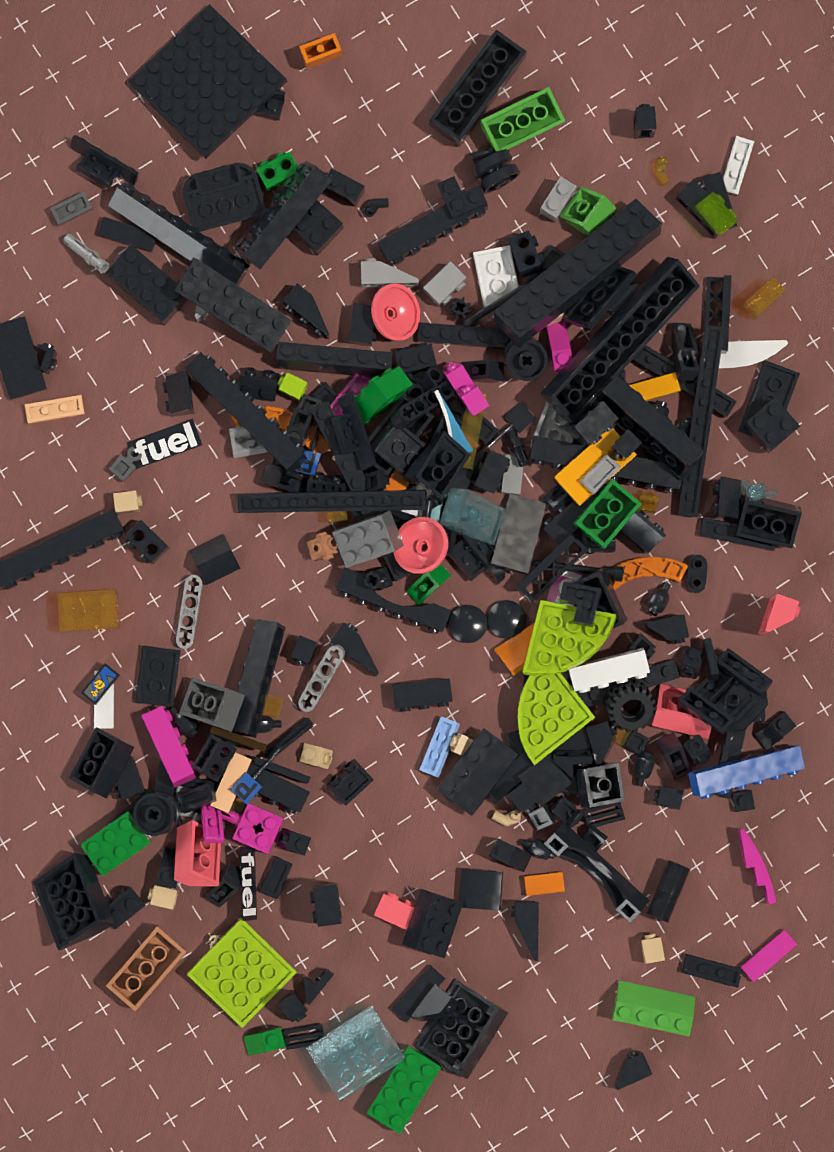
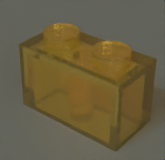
[743,277,786,320]

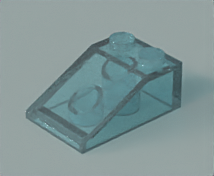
[439,488,506,545]

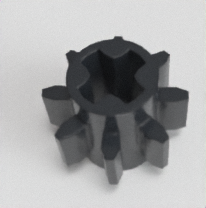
[449,297,472,321]

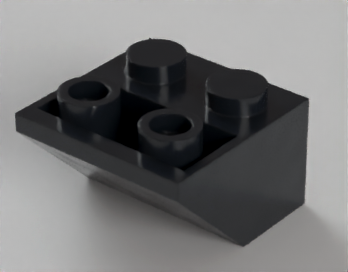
[711,477,742,520]
[619,510,666,554]

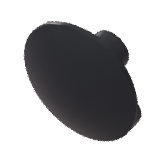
[488,600,526,639]
[449,605,487,643]

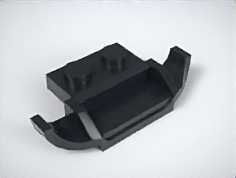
[450,520,505,585]

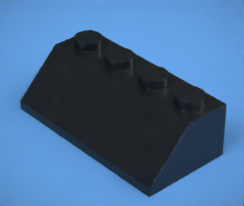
[437,728,519,816]

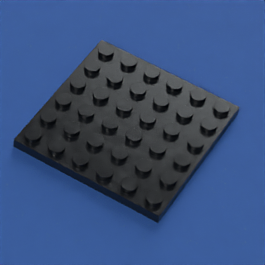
[128,4,288,159]

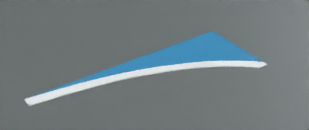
[435,390,473,453]

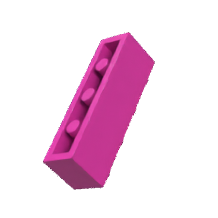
[141,706,197,788]

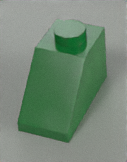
[407,564,451,605]
[244,1027,286,1056]

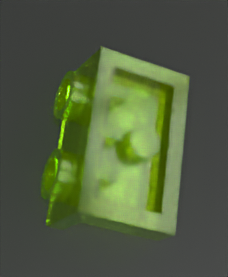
[695,192,737,236]

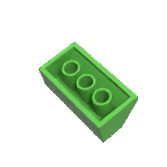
[479,87,565,152]
[611,980,695,1036]

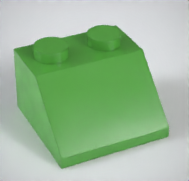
[559,186,617,236]

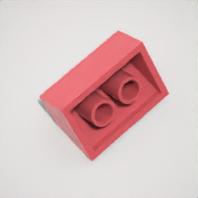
[758,594,801,636]
[652,684,712,739]
[174,820,221,886]

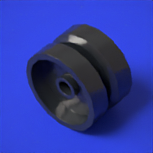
[472,149,521,194]
[503,337,548,381]
[133,792,181,836]

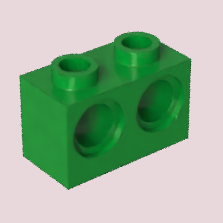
[256,151,298,193]

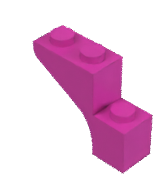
[442,361,489,416]

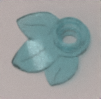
[741,479,778,501]

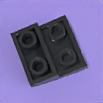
[459,869,503,911]

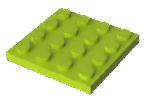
[187,917,297,1028]

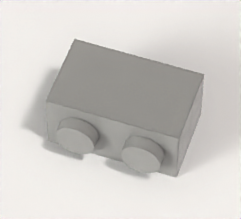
[539,176,577,223]
[423,261,467,307]

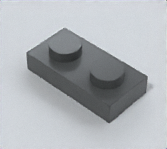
[50,192,93,226]

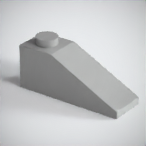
[361,258,419,288]

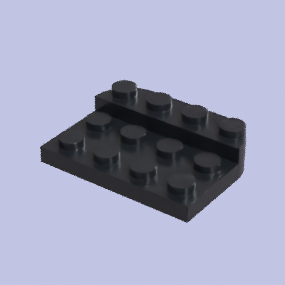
[183,163,266,232]

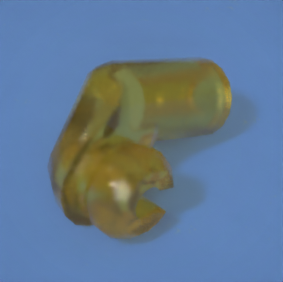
[653,157,670,186]

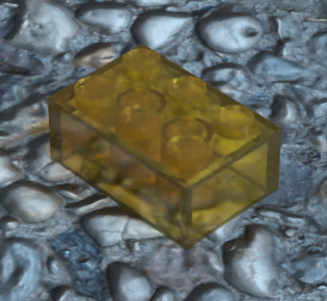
[57,589,120,633]

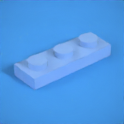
[420,717,460,778]

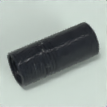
[646,860,690,923]

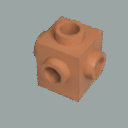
[307,532,340,561]

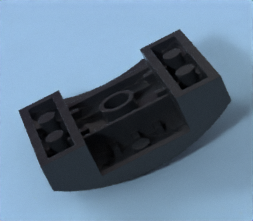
[678,648,773,735]

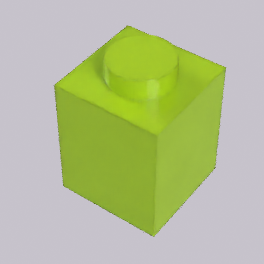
[277,373,308,402]

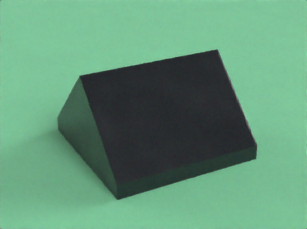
[190,534,241,585]

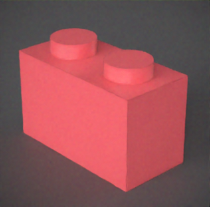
[374,892,415,930]

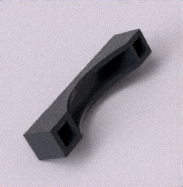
[336,567,451,634]
[544,822,650,922]

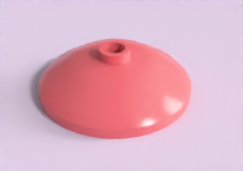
[371,283,420,341]
[394,517,448,574]

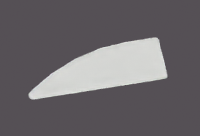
[719,340,788,368]

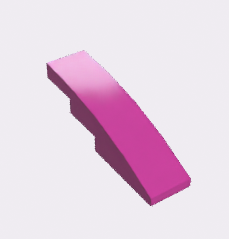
[738,829,776,904]

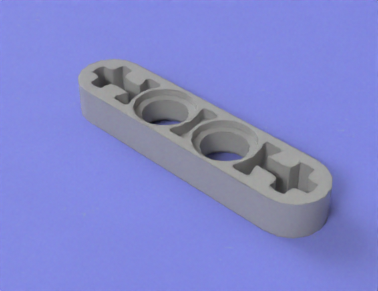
[176,575,203,649]
[298,645,345,712]

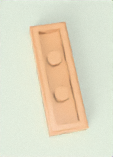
[25,395,85,424]
[211,752,252,813]

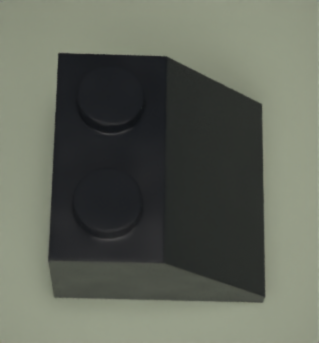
[163,371,194,417]

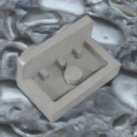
[229,426,268,458]

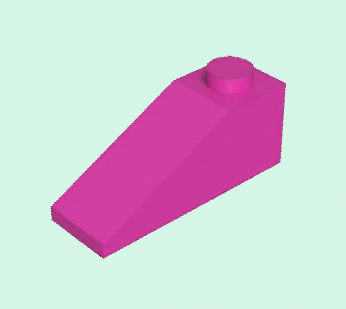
[546,315,572,374]

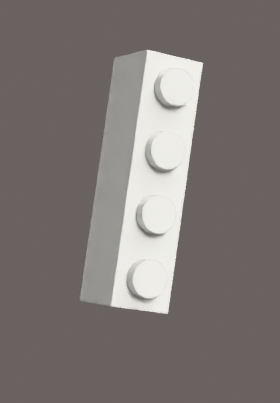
[569,648,650,693]

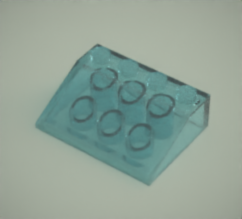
[306,1005,406,1102]

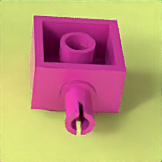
[222,803,285,854]

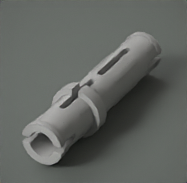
[63,234,109,273]

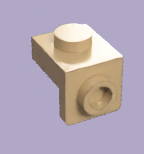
[449,733,474,756]
[300,743,333,769]

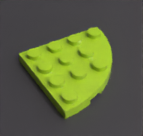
[523,600,616,676]
[517,673,595,765]

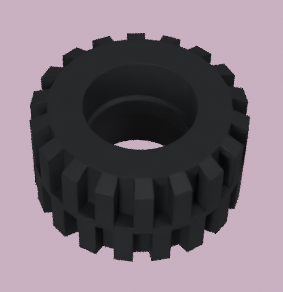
[604,678,656,732]

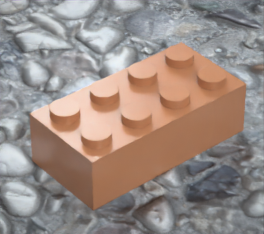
[106,926,188,1011]

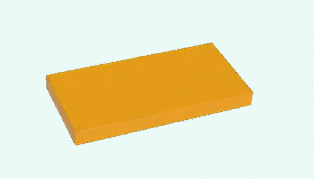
[554,429,637,506]

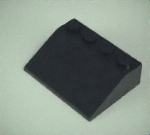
[33,853,115,950]
[415,979,508,1079]

